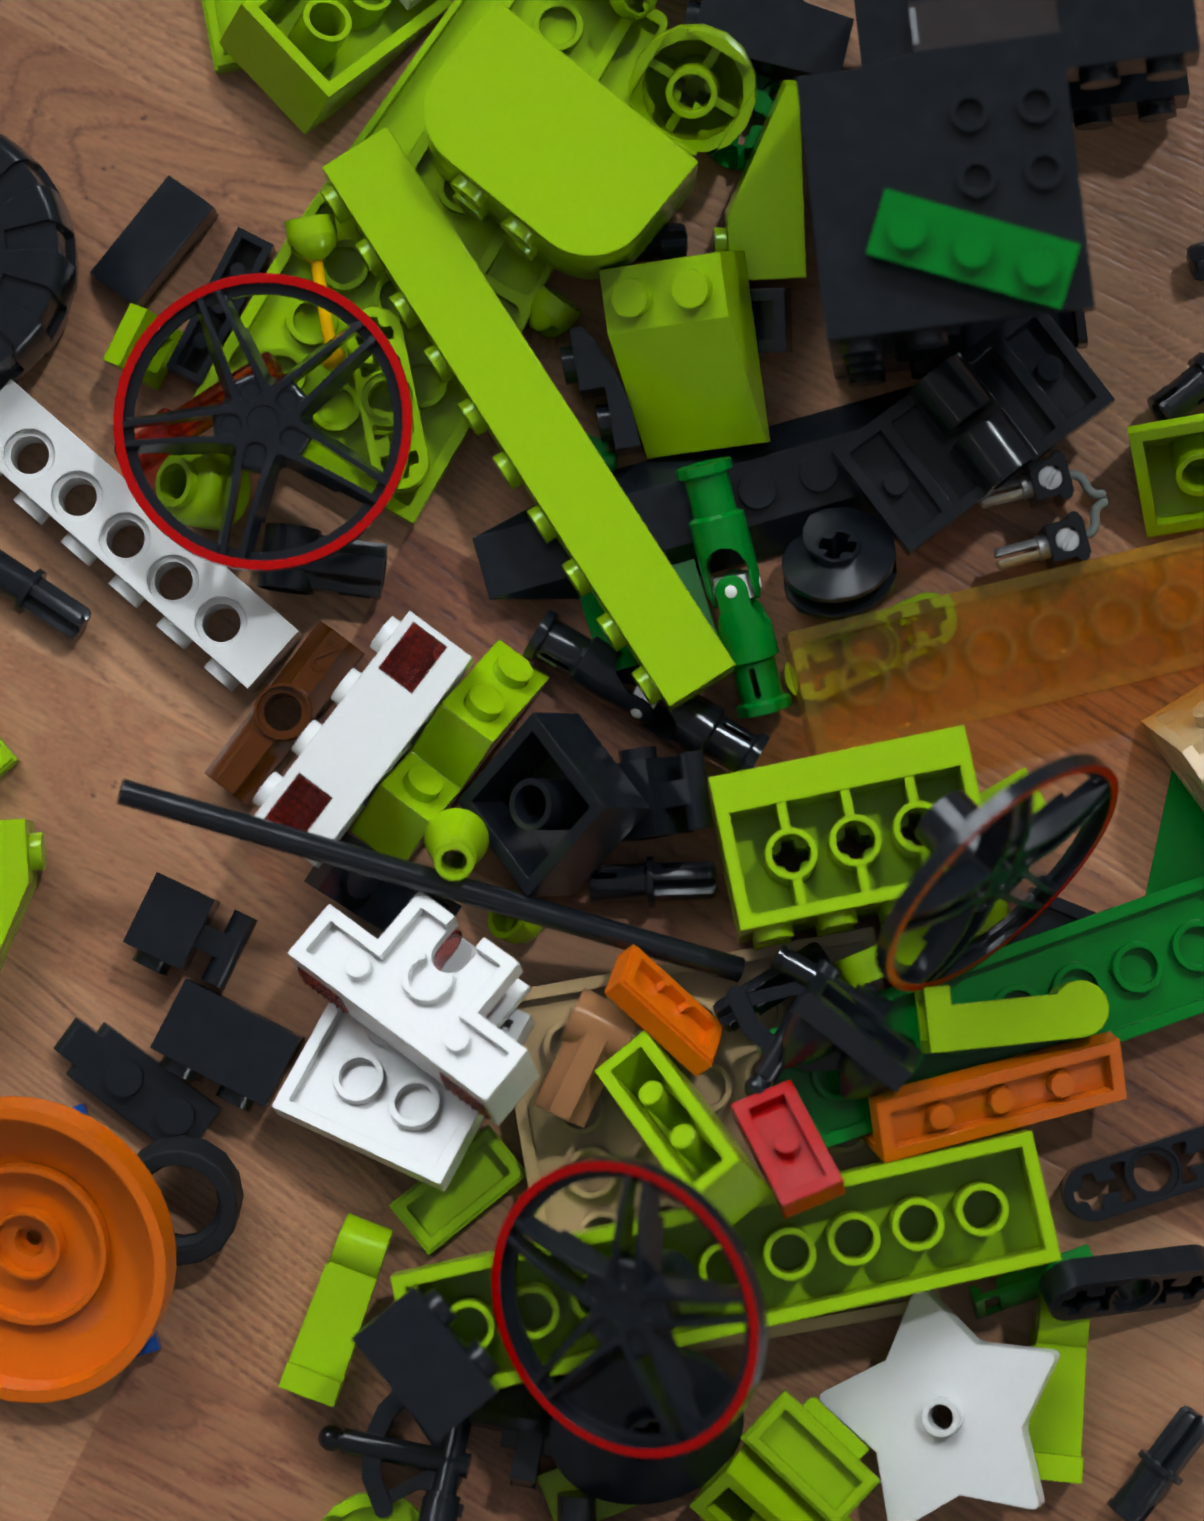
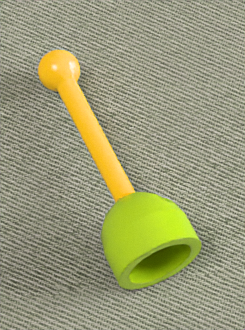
[284,214,345,370]

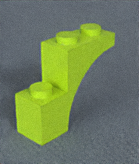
[350,639,550,861]

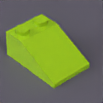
[219,0,452,135]
[599,251,770,459]

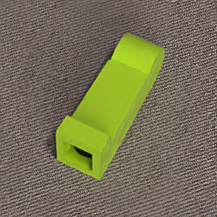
[915,980,1109,1054]
[278,1213,394,1408]
[1028,1291,1090,1484]

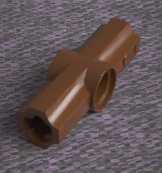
[204,621,365,807]

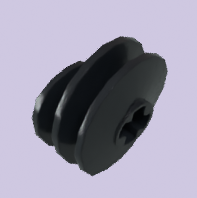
[782,507,897,621]

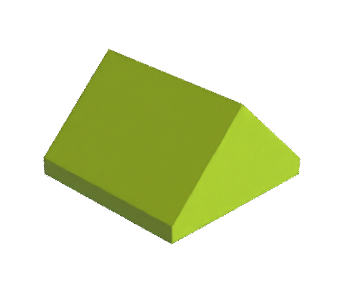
[1127,413,1204,538]

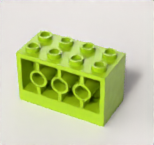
[708,725,982,951]

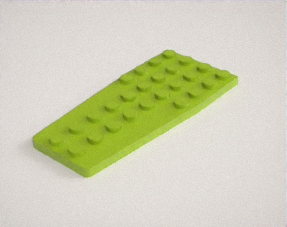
[193,0,668,526]

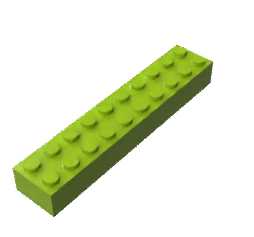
[390,1129,1062,1388]

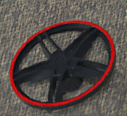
[113,273,413,572]
[876,754,1119,991]
[491,1156,767,1458]

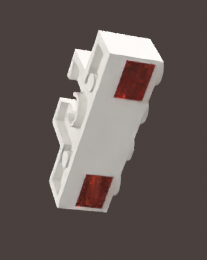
[252,611,474,868]
[288,891,540,1126]

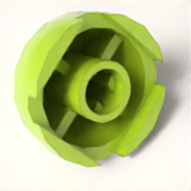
[628,24,757,156]

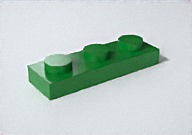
[866,188,1081,311]

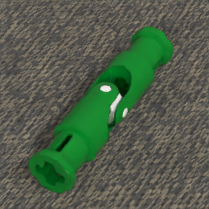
[675,456,793,718]

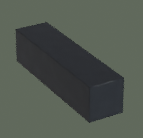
[166,227,276,388]

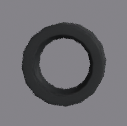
[137,1135,244,1266]

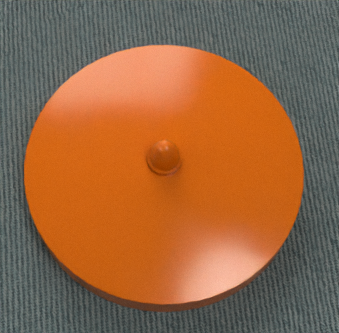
[0,1096,177,1403]

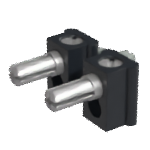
[979,450,1109,570]

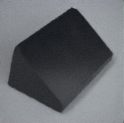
[90,175,218,308]

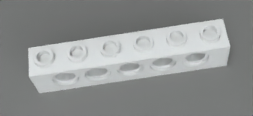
[0,379,303,693]

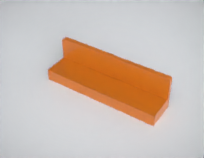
[860,1031,1127,1163]

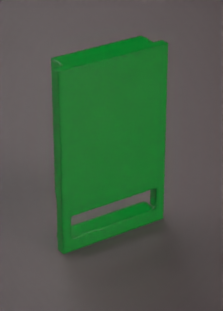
[969,1244,1093,1320]

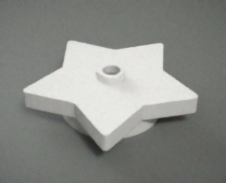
[820,1290,1060,1521]

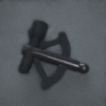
[726,944,893,1097]
[318,1391,472,1521]

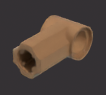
[534,988,638,1128]

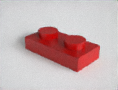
[731,1079,846,1219]

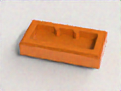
[604,944,724,1077]

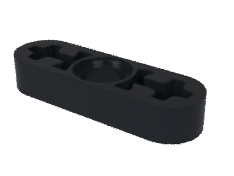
[1060,1124,1204,1221]
[1039,1244,1204,1321]

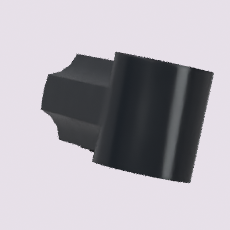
[257,523,388,600]

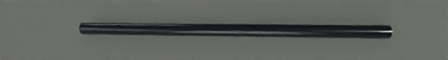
[116,779,745,982]

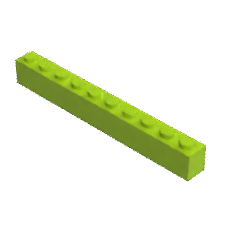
[320,126,735,713]

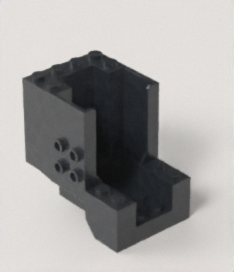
[796,0,1201,387]

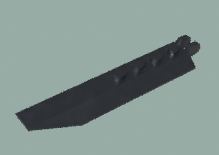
[472,386,913,600]

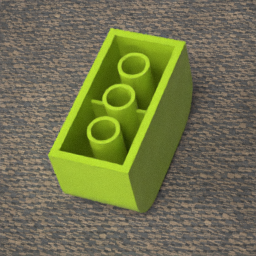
[423,0,698,279]

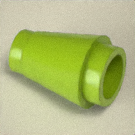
[424,808,489,881]

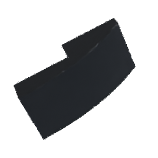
[560,326,642,457]

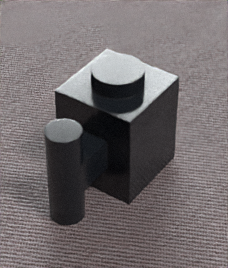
[617,746,714,843]
[123,872,258,990]

